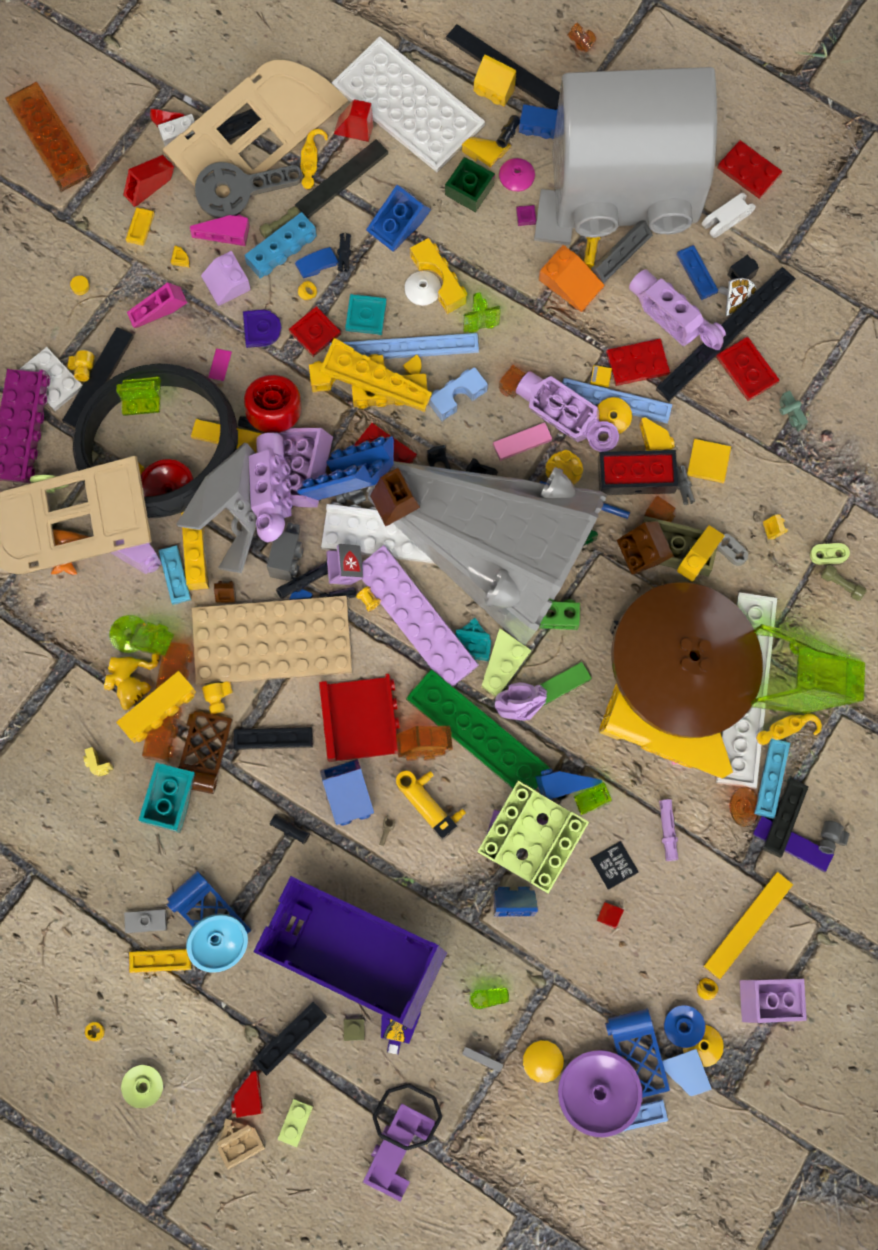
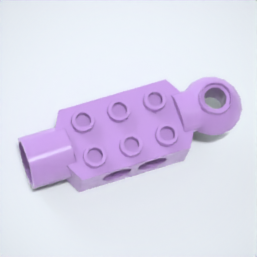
[629,269,726,350]
[516,371,619,452]

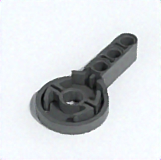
[195,162,302,218]

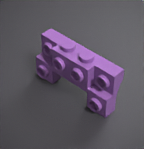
[363,1103,436,1202]

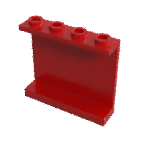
[319,673,402,762]

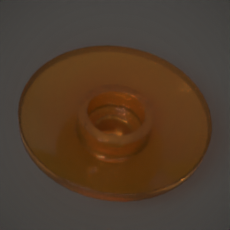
[729,787,759,827]

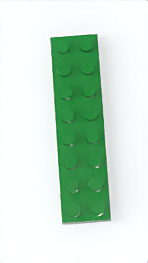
[406,669,550,790]

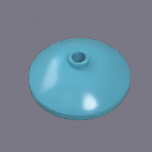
[186,914,248,972]

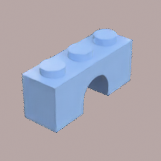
[429,367,488,421]

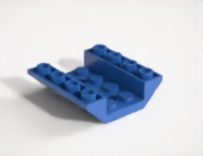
[297,436,394,500]

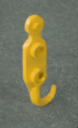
[300,129,328,189]
[756,713,822,745]

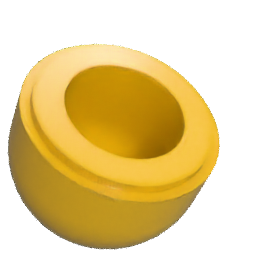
[298,281,317,300]
[697,978,719,1000]

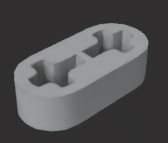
[717,534,748,566]

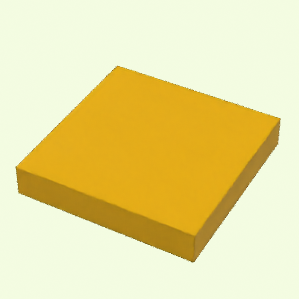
[687,439,731,484]

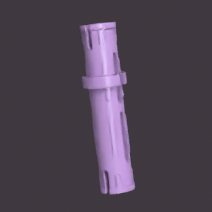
[659,799,679,861]

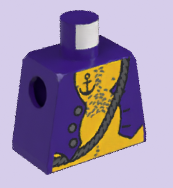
[381,1011,421,1055]

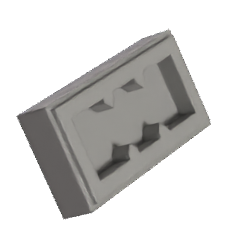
[124,910,167,934]
[462,1047,503,1072]

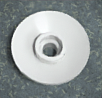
[405,271,441,306]

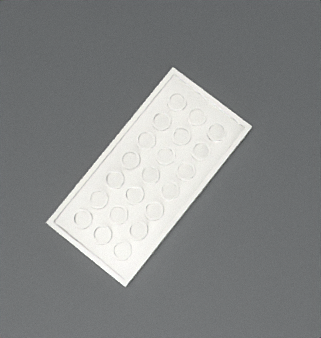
[332,37,485,172]

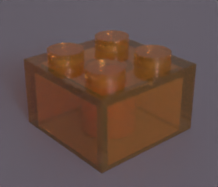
[396,726,453,761]

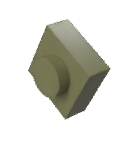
[344,1019,365,1041]

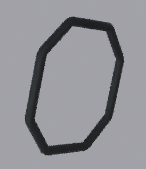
[372,1084,442,1150]

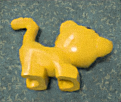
[104,652,160,711]

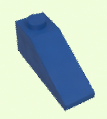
[536,768,603,799]

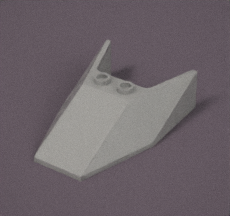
[176,443,257,573]

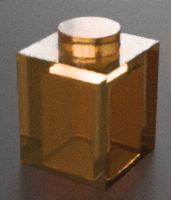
[499,365,526,399]
[644,496,676,523]

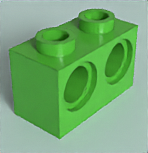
[539,599,580,630]

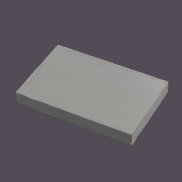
[534,189,572,245]

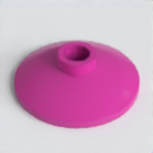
[499,158,535,192]

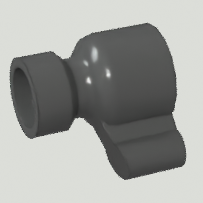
[335,489,366,505]
[819,821,850,854]

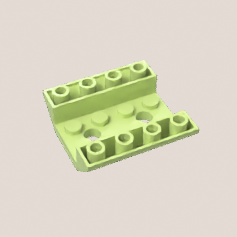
[477,781,589,894]

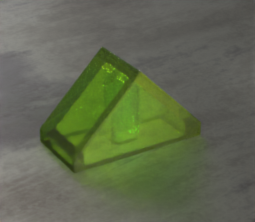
[574,782,612,815]

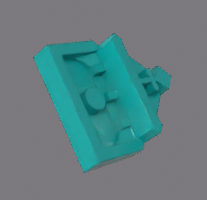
[455,618,491,661]

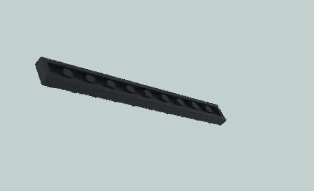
[656,267,796,402]

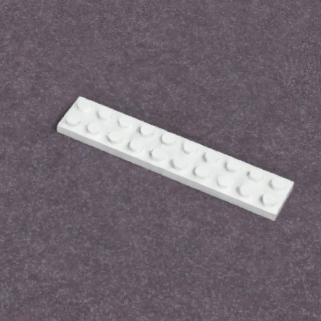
[716,592,777,789]

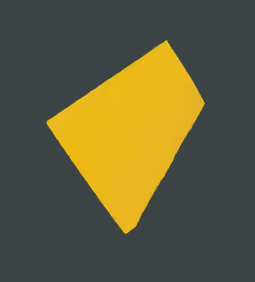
[462,137,511,168]

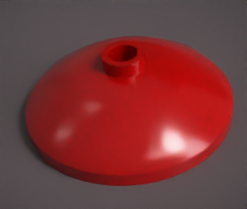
[141,459,194,497]

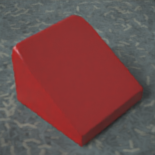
[597,902,624,929]

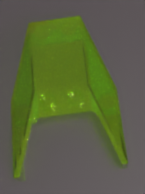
[751,624,865,714]

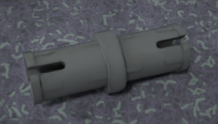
[677,465,695,505]

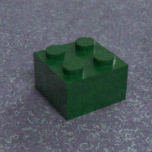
[445,157,495,213]

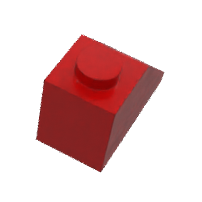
[231,1071,263,1118]

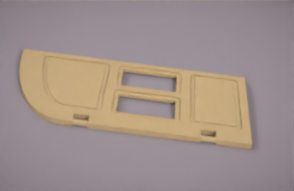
[162,60,348,208]
[0,456,152,575]

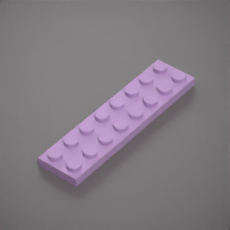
[362,545,480,687]

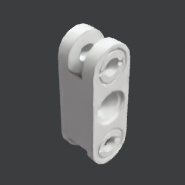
[702,193,756,238]

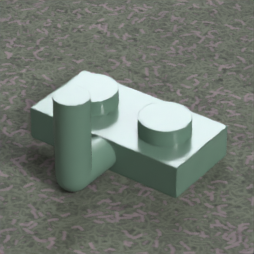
[779,390,808,432]

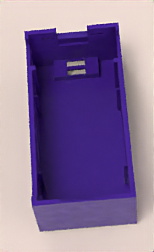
[253,876,447,1029]

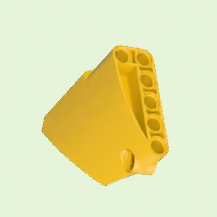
[599,683,733,779]

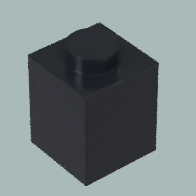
[727,254,759,280]

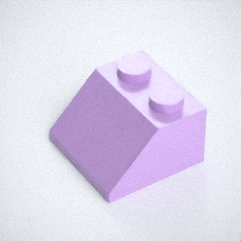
[201,251,251,306]

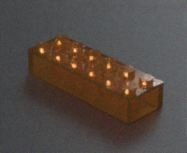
[5,81,92,192]

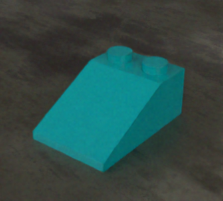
[138,762,195,833]

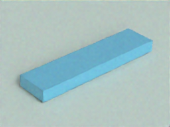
[754,739,790,819]

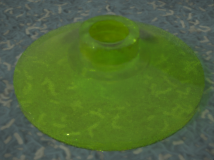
[109,615,148,653]

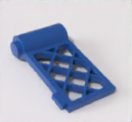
[166,871,251,939]
[605,1008,670,1098]

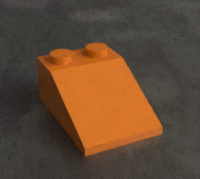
[539,245,605,313]

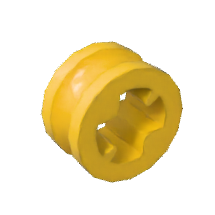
[85,1022,105,1042]

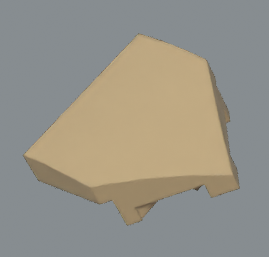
[217,1119,265,1170]

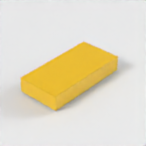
[126,207,155,246]

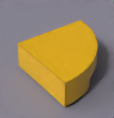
[171,245,190,268]
[403,355,422,375]

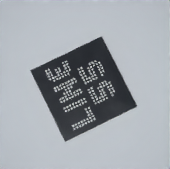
[590,841,639,890]

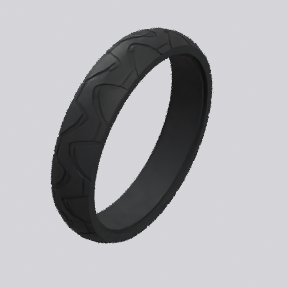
[73,363,238,518]

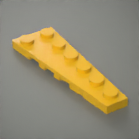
[320,338,432,412]

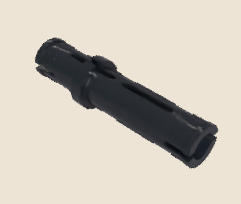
[276,562,328,599]

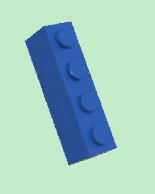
[519,104,558,139]

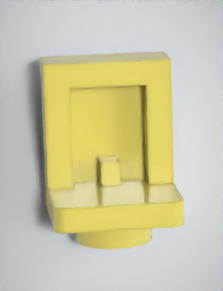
[83,747,113,776]

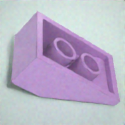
[740,979,807,1023]

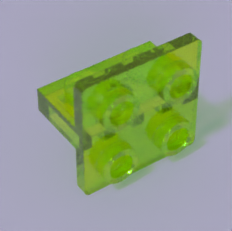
[463,292,501,333]
[116,377,161,416]

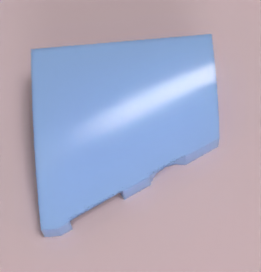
[657,1049,712,1096]

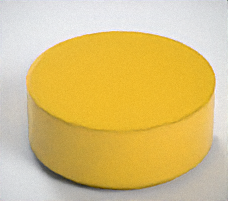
[70,275,90,295]

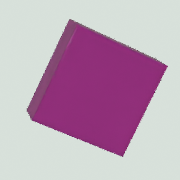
[516,205,536,226]

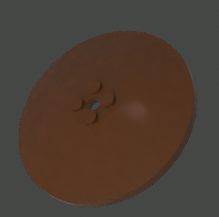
[611,582,763,738]

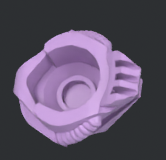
[495,682,547,721]

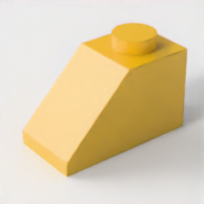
[639,417,674,451]

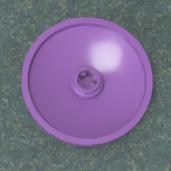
[558,1050,642,1137]

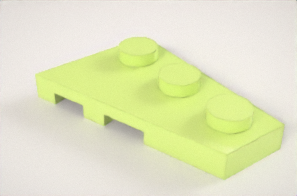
[482,629,531,697]

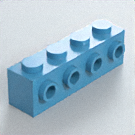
[244,212,317,279]

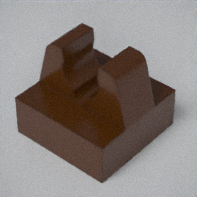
[214,581,235,603]

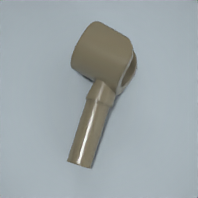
[379,817,395,846]

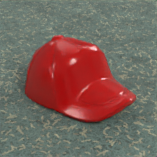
[150,109,186,127]

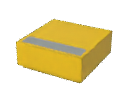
[590,365,612,388]

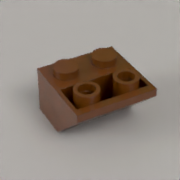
[370,468,420,526]
[617,521,673,575]

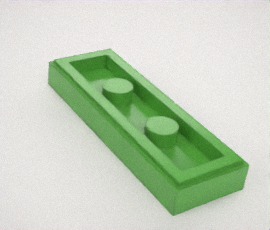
[540,662,592,707]

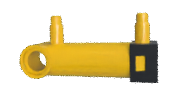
[396,771,466,841]

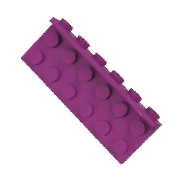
[0,369,50,484]

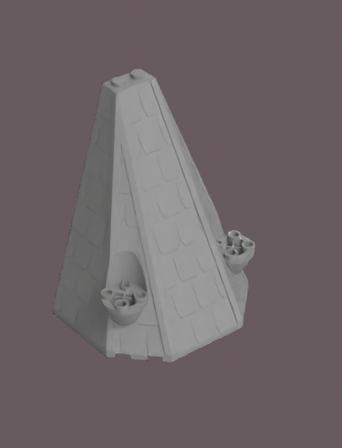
[367,461,607,646]

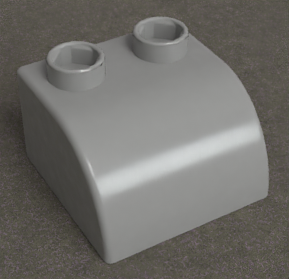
[552,67,717,238]

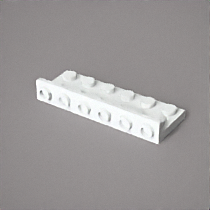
[321,503,434,563]

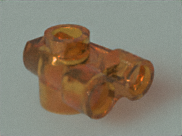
[567,22,596,53]

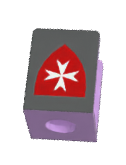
[326,544,363,585]

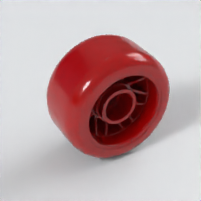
[244,375,302,433]

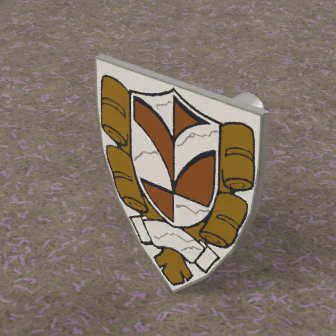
[718,278,757,316]

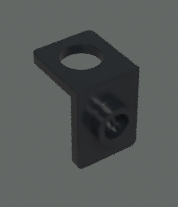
[427,445,451,469]

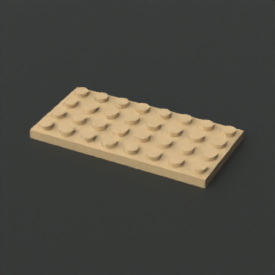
[192,596,352,685]

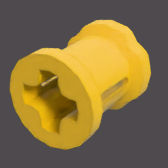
[356,586,381,612]

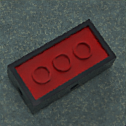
[597,450,678,495]

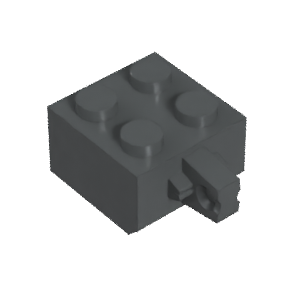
[266,523,304,581]

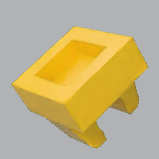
[763,514,788,540]

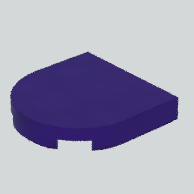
[243,310,282,348]

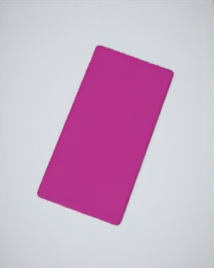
[208,349,232,381]

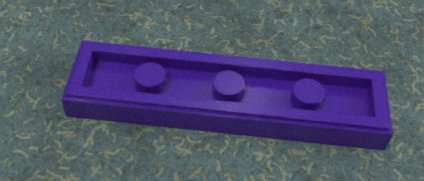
[752,816,834,872]

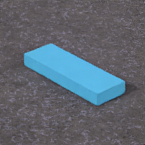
[158,545,191,605]

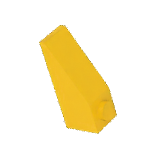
[677,525,725,582]

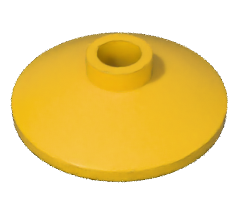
[597,397,632,434]
[682,1025,724,1067]

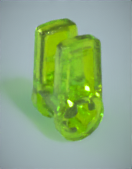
[469,988,509,1010]

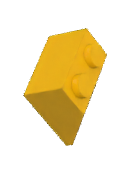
[473,55,516,107]

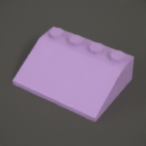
[276,428,333,507]

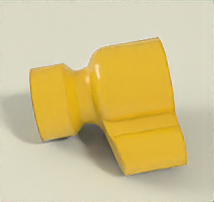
[67,350,95,382]
[202,681,233,714]

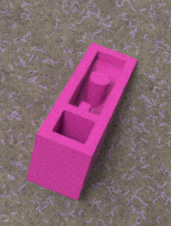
[190,215,250,246]
[127,283,187,328]

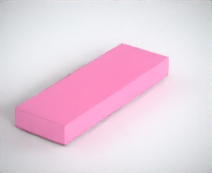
[493,423,552,461]

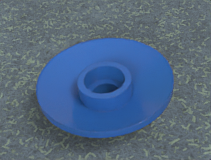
[664,1005,705,1048]

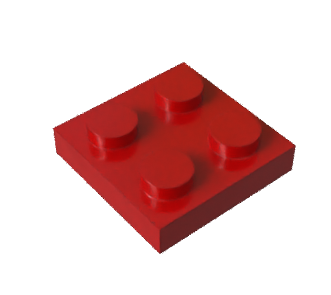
[289,306,341,357]

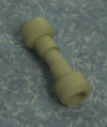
[259,206,301,239]
[821,565,867,601]

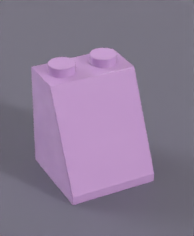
[111,539,162,574]

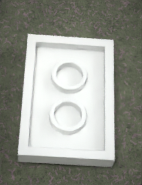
[19,347,82,411]

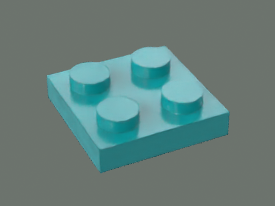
[345,294,387,335]

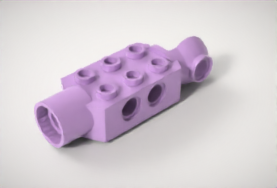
[249,433,292,542]

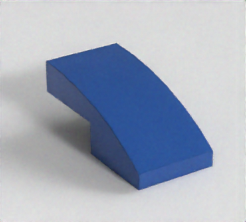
[295,247,338,278]

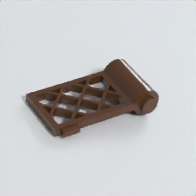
[178,711,233,794]

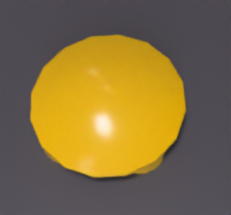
[546,450,583,485]
[523,1040,564,1083]

